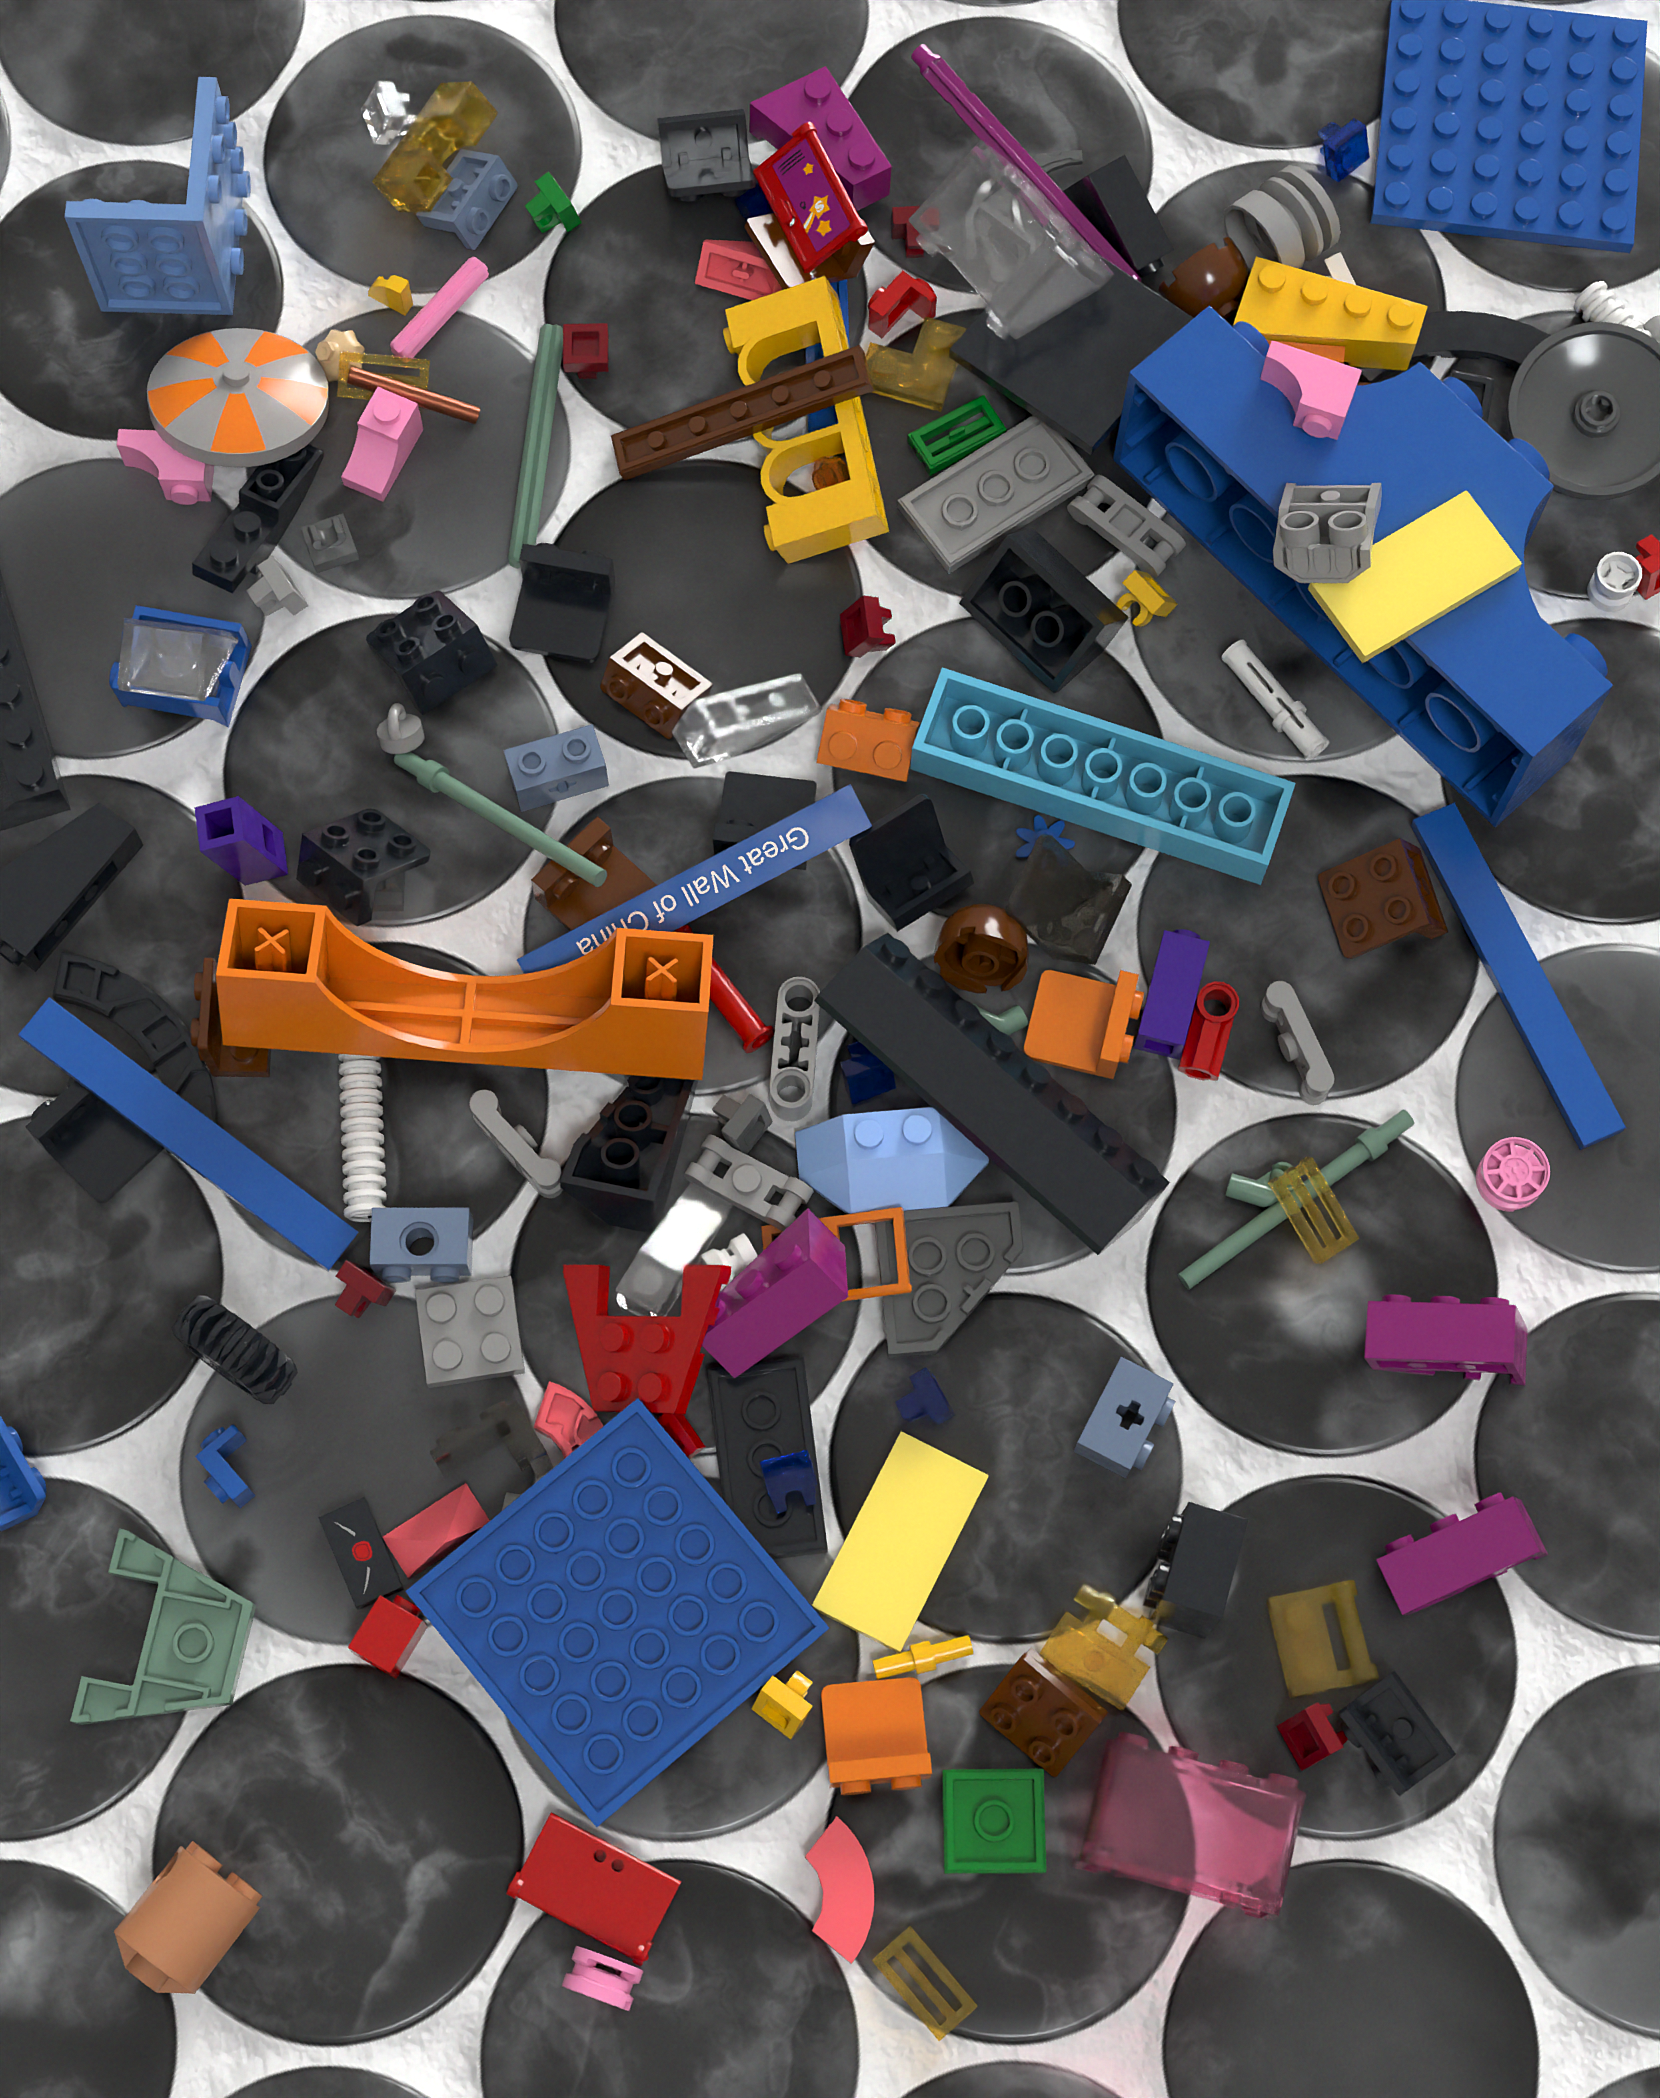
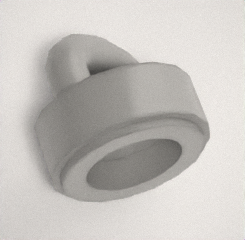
[377,703,425,754]

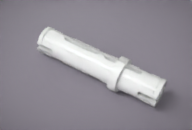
[1222,640,1329,760]

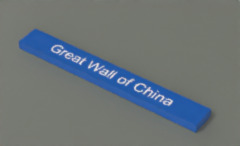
[517,784,872,974]

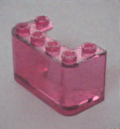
[1072,1732,1307,1922]

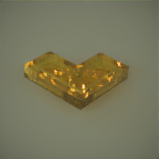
[866,317,968,412]

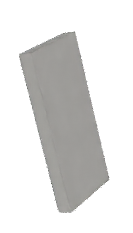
[897,415,1095,574]

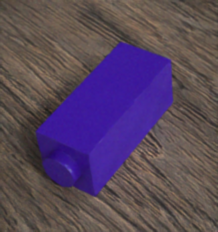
[194,796,288,886]
[1134,929,1210,1060]

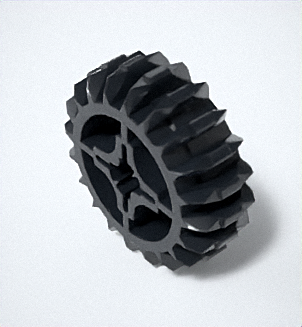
[171,1296,298,1404]

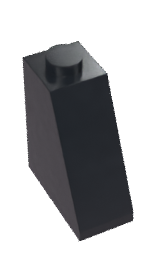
[1063,155,1174,278]

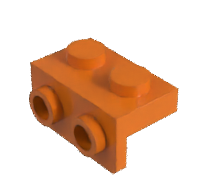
[816,699,920,782]

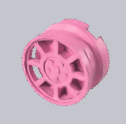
[1476,1137,1550,1212]
[562,1946,643,2011]

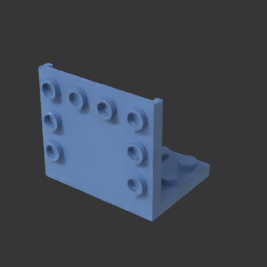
[65,77,251,315]

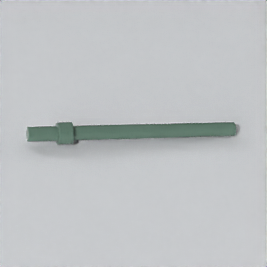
[394,752,607,887]
[1178,1109,1415,1290]

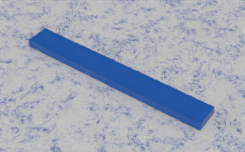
[1410,803,1626,1150]
[18,997,359,1272]

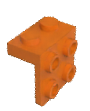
[1023,970,1144,1079]
[821,1677,932,1795]

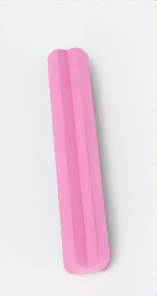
[390,257,489,362]

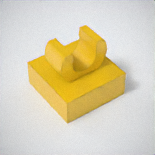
[1116,570,1178,627]
[751,1670,813,1740]

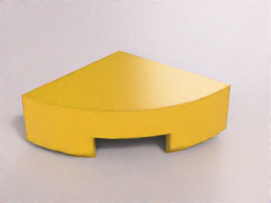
[368,275,413,316]

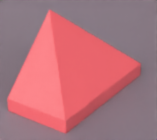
[695,239,783,300]
[382,1483,490,1579]

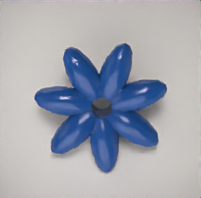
[1016,815,1075,872]

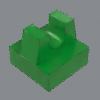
[525,172,582,233]

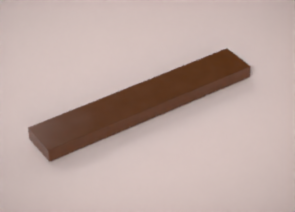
[611,345,874,480]

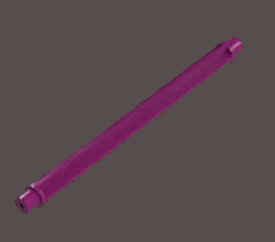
[911,44,1141,282]

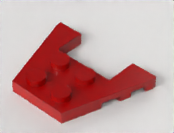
[563,1265,731,1414]

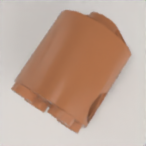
[114,1841,263,1994]

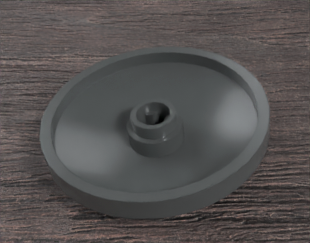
[1507,322,1660,500]

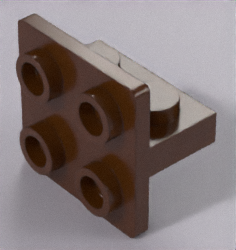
[979,1647,1109,1777]

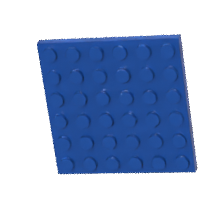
[1370,0,1648,253]
[405,1398,830,1828]

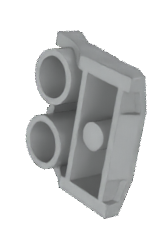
[1273,483,1382,583]

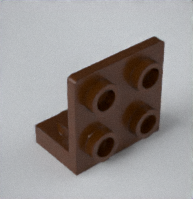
[744,213,875,290]
[531,816,657,931]
[1318,838,1448,959]
[191,958,271,1078]

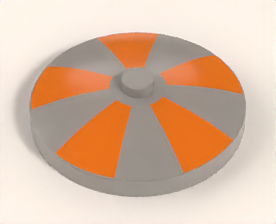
[147,328,329,467]

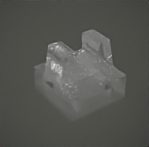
[361,81,419,145]

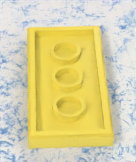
[1308,490,1522,664]
[812,1431,989,1653]

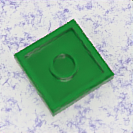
[942,1769,1046,1874]

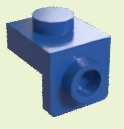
[195,1424,255,1509]

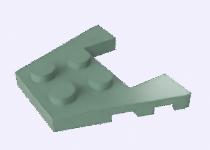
[70,1529,256,1725]

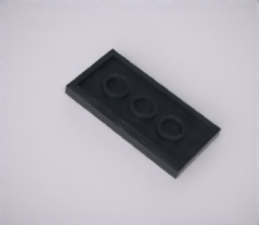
[707,1357,828,1559]

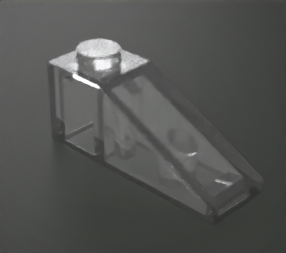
[672,673,823,769]
[615,1182,733,1316]

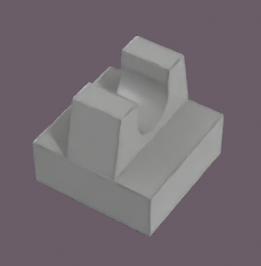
[246,556,308,616]

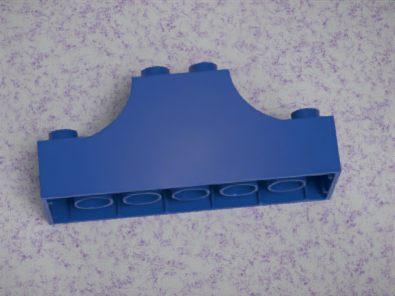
[1113,305,1613,827]

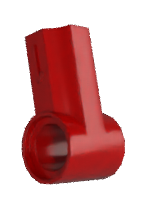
[1178,981,1239,1081]

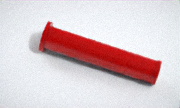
[674,925,775,1053]

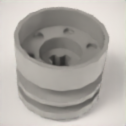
[1223,165,1341,273]

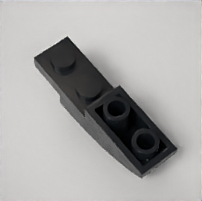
[192,444,324,594]

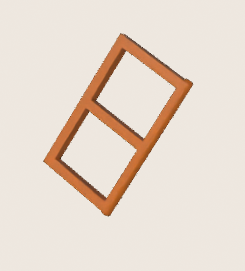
[761,1207,912,1302]

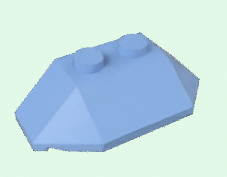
[795,1107,989,1214]

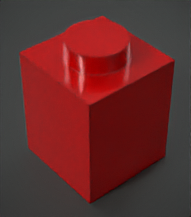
[347,1595,428,1679]

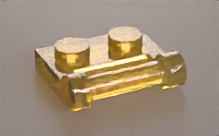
[1267,1580,1379,1698]

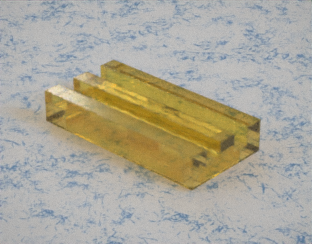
[336,351,430,400]
[1268,1156,1359,1264]
[872,1926,978,2042]

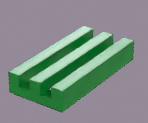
[907,395,1007,476]

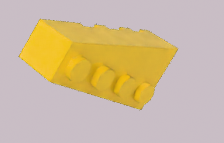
[1233,256,1428,371]

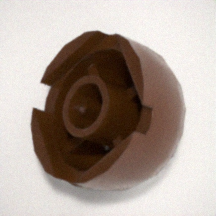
[1158,237,1249,320]
[933,904,1029,994]

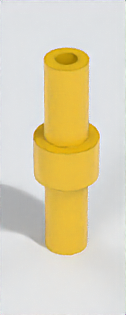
[872,1635,974,1680]

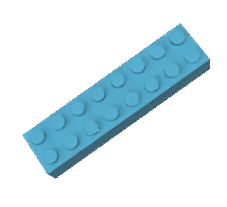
[910,667,1296,885]

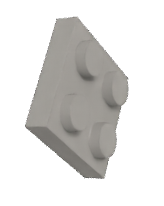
[415,1276,525,1388]

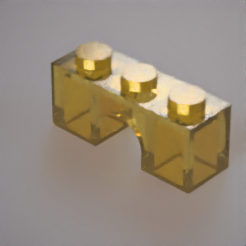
[372,82,498,212]

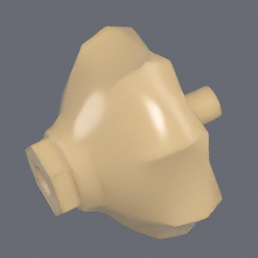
[315,330,365,383]

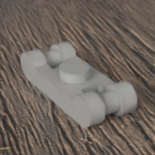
[1067,475,1186,579]
[1260,981,1335,1106]
[469,1090,563,1198]
[684,1134,814,1231]

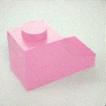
[1260,340,1362,440]
[341,387,423,502]
[117,429,215,505]

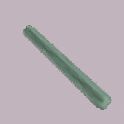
[508,324,563,568]

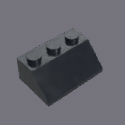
[959,528,1129,693]

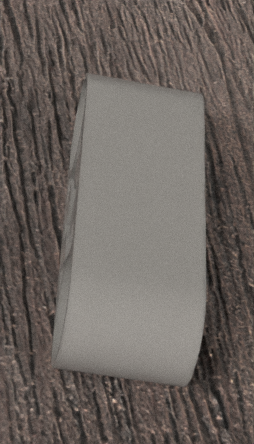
[770,977,820,1122]

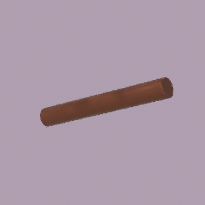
[346,366,480,424]

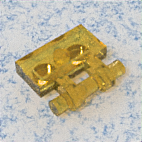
[1039,1583,1169,1711]

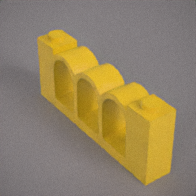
[723,276,889,564]

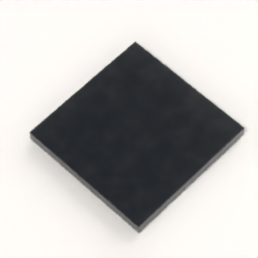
[949,228,1194,455]

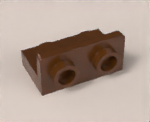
[600,632,713,739]

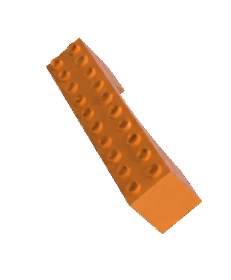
[216,899,713,1080]

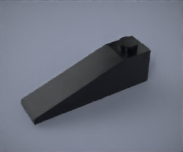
[560,1075,698,1235]

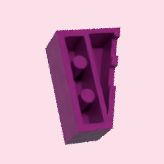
[749,66,892,211]
[702,1208,848,1378]
[1364,1295,1528,1386]
[1376,1493,1548,1615]

